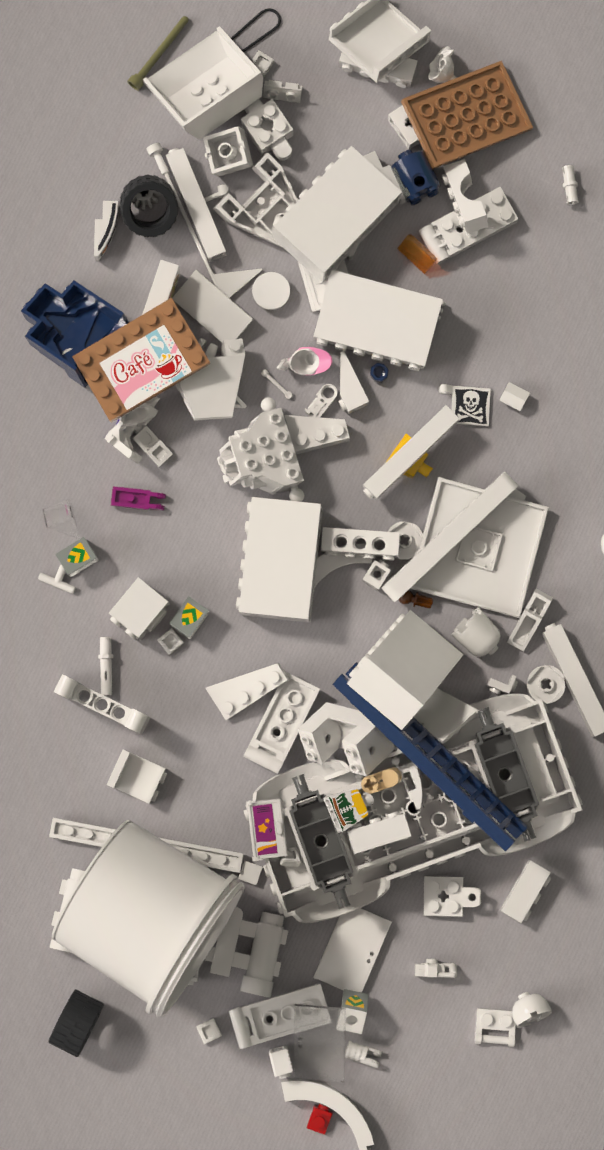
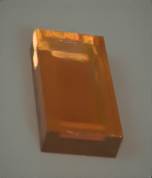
[397,233,437,274]

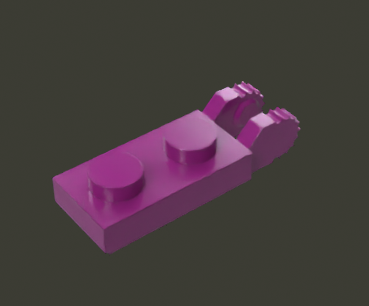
[111,486,166,511]

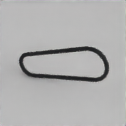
[231,8,281,53]

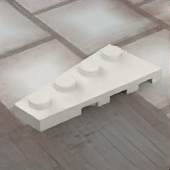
[206,663,289,720]

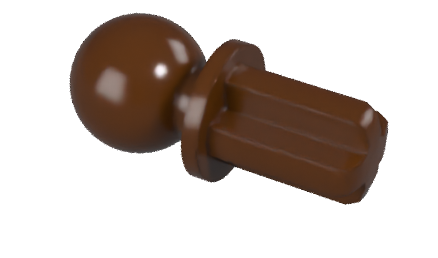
[398,590,433,609]

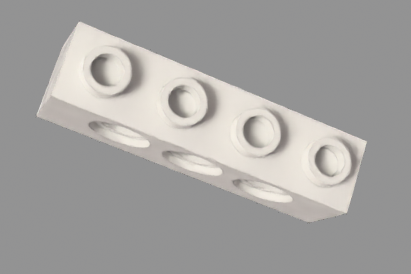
[321,527,400,560]

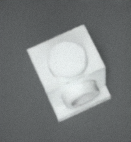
[362,560,391,591]

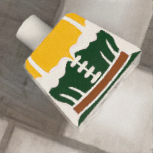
[323,789,374,833]

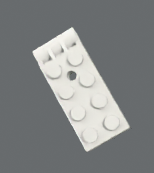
[419,187,518,265]
[243,672,320,774]
[229,983,332,1049]

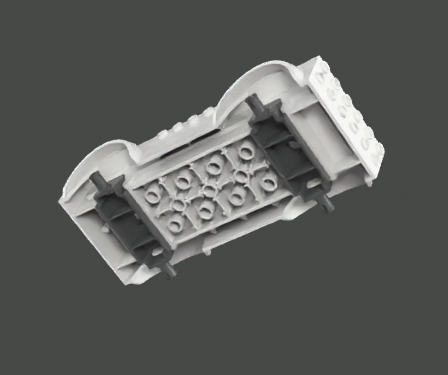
[243,694,583,923]

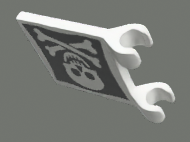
[439,384,491,427]

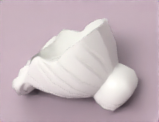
[428,46,457,83]

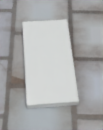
[172,270,254,343]

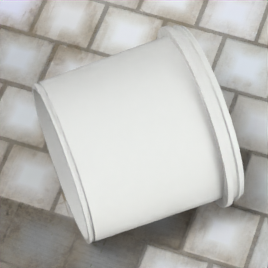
[51,820,245,1017]

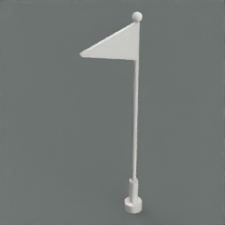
[147,142,262,298]

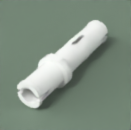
[98,637,114,695]

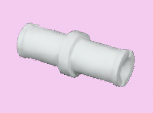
[562,165,579,205]

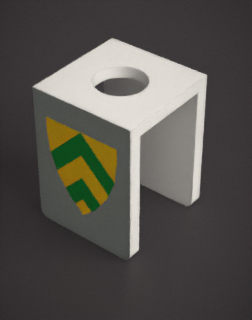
[56,537,99,577]
[170,596,210,639]
[337,989,368,1034]

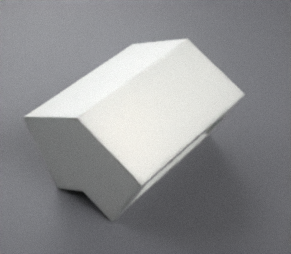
[499,382,530,411]

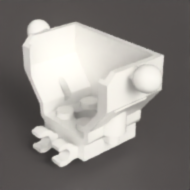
[217,397,304,502]

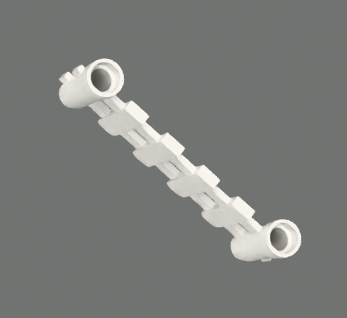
[50,868,288,998]

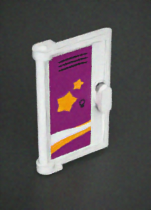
[246,799,288,862]

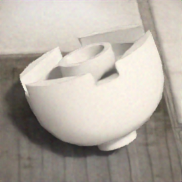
[512,992,552,1028]

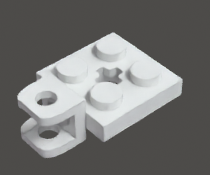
[424,876,481,917]

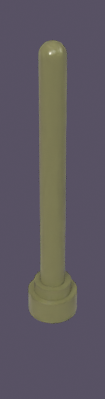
[127,16,189,91]

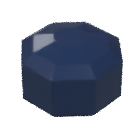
[370,363,389,383]

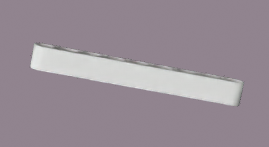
[381,471,518,602]

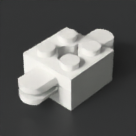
[241,99,293,161]

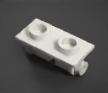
[263,79,302,103]

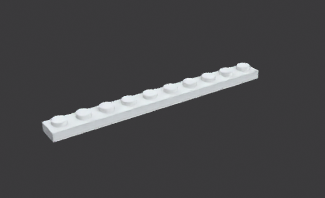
[49,818,243,873]

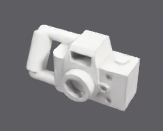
[414,959,457,978]

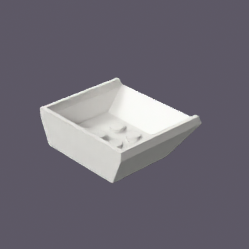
[143,26,263,140]

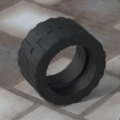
[120,174,178,238]
[48,989,104,1057]

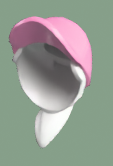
[277,347,333,375]

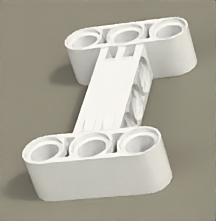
[54,674,150,735]

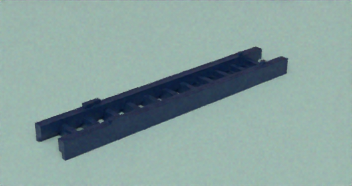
[332,662,528,852]

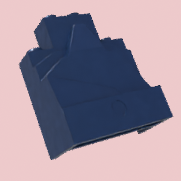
[21,280,129,388]

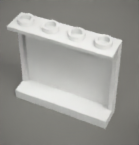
[329,0,431,83]

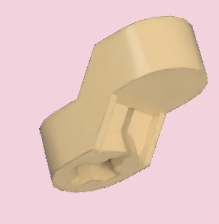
[361,767,402,793]

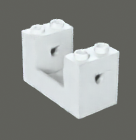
[298,702,395,776]

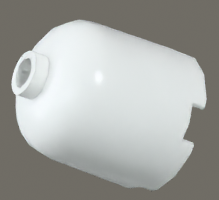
[451,608,501,657]

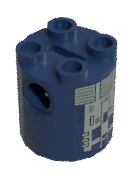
[391,149,441,206]

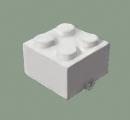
[203,126,254,177]

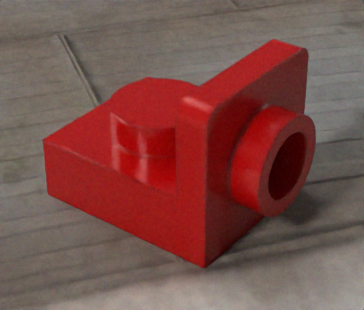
[306,1103,333,1135]

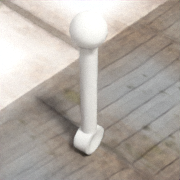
[261,370,292,399]

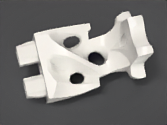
[104,396,160,464]

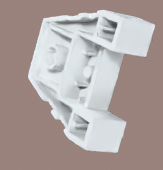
[213,153,298,247]
[175,339,245,420]

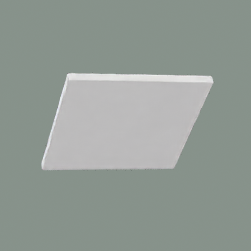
[410,477,549,618]

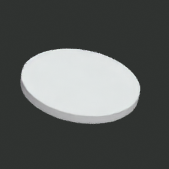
[252,272,290,310]

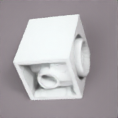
[109,577,170,640]

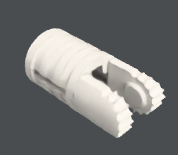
[344,1041,382,1068]

